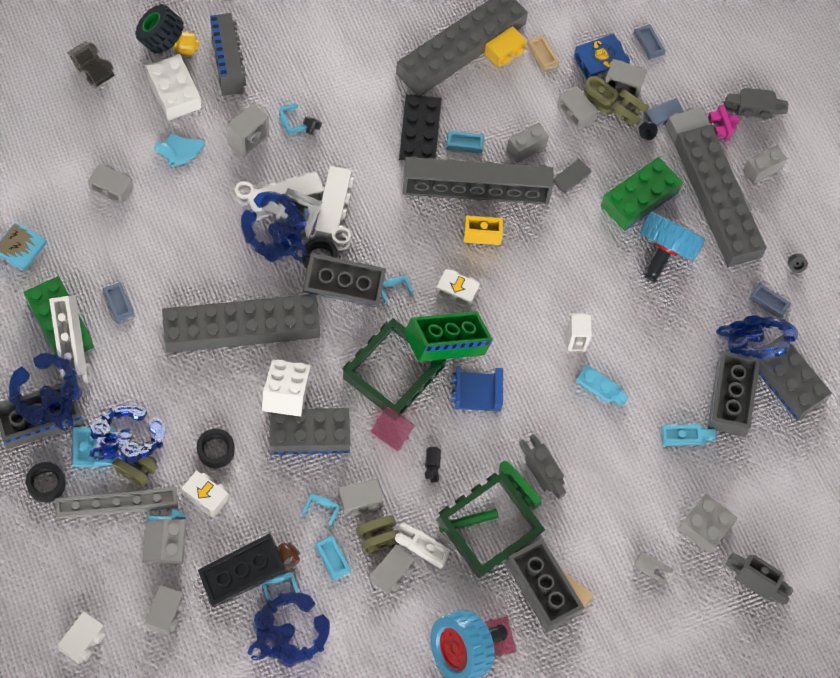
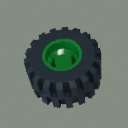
[135,4,184,54]

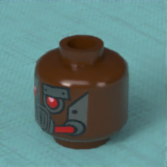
[277,542,301,572]

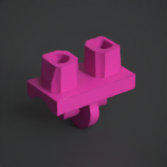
[708,104,740,142]

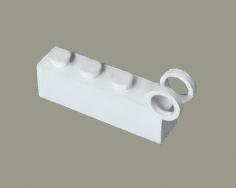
[315,166,354,252]
[235,172,324,221]
[49,295,92,385]

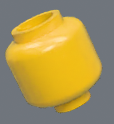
[172,31,199,56]

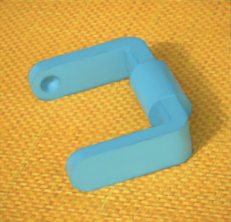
[279,103,307,134]
[381,276,413,303]
[302,494,339,526]
[262,572,299,603]

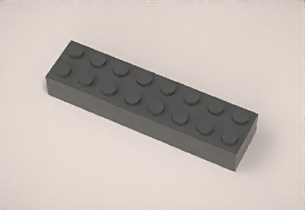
[396,0,528,96]
[674,125,767,267]
[402,156,554,205]
[162,294,320,353]

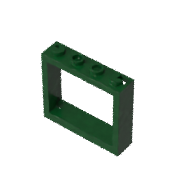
[342,318,446,420]
[436,472,545,579]

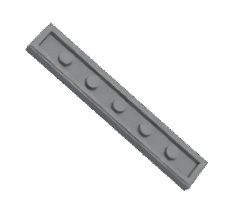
[55,487,178,519]

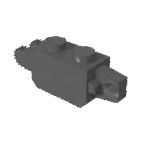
[724,88,789,119]
[519,434,566,499]
[725,553,794,604]

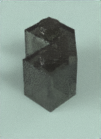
[67,41,115,87]

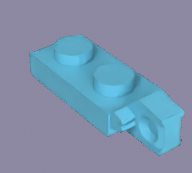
[576,365,629,406]
[661,424,716,446]

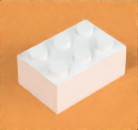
[146,54,202,120]
[262,360,311,416]

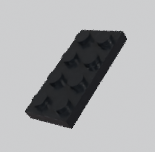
[399,94,442,160]
[198,533,287,608]

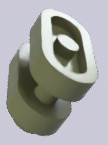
[584,76,618,114]
[611,89,649,126]
[111,445,158,487]
[356,515,400,554]

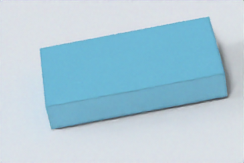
[446,131,484,154]
[315,535,351,580]

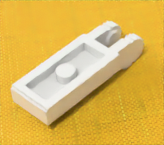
[395,523,450,568]

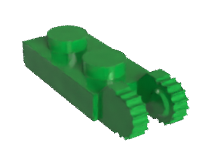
[499,460,541,509]

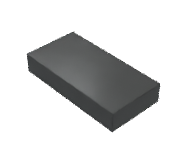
[553,159,592,194]

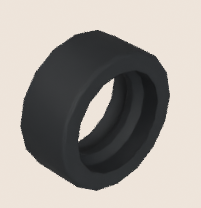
[302,237,338,269]
[196,428,235,468]
[25,462,66,503]

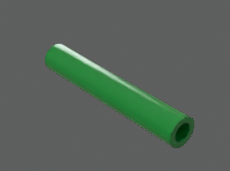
[439,509,499,533]

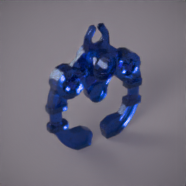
[241,191,308,262]
[716,315,798,359]
[8,353,82,431]
[89,405,165,463]
[247,592,330,667]

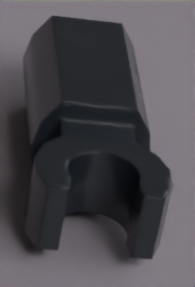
[425,447,441,483]

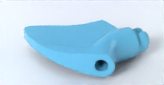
[154,133,205,166]

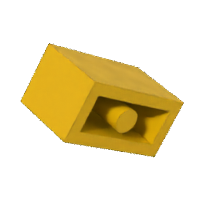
[484,26,526,68]
[463,216,503,245]

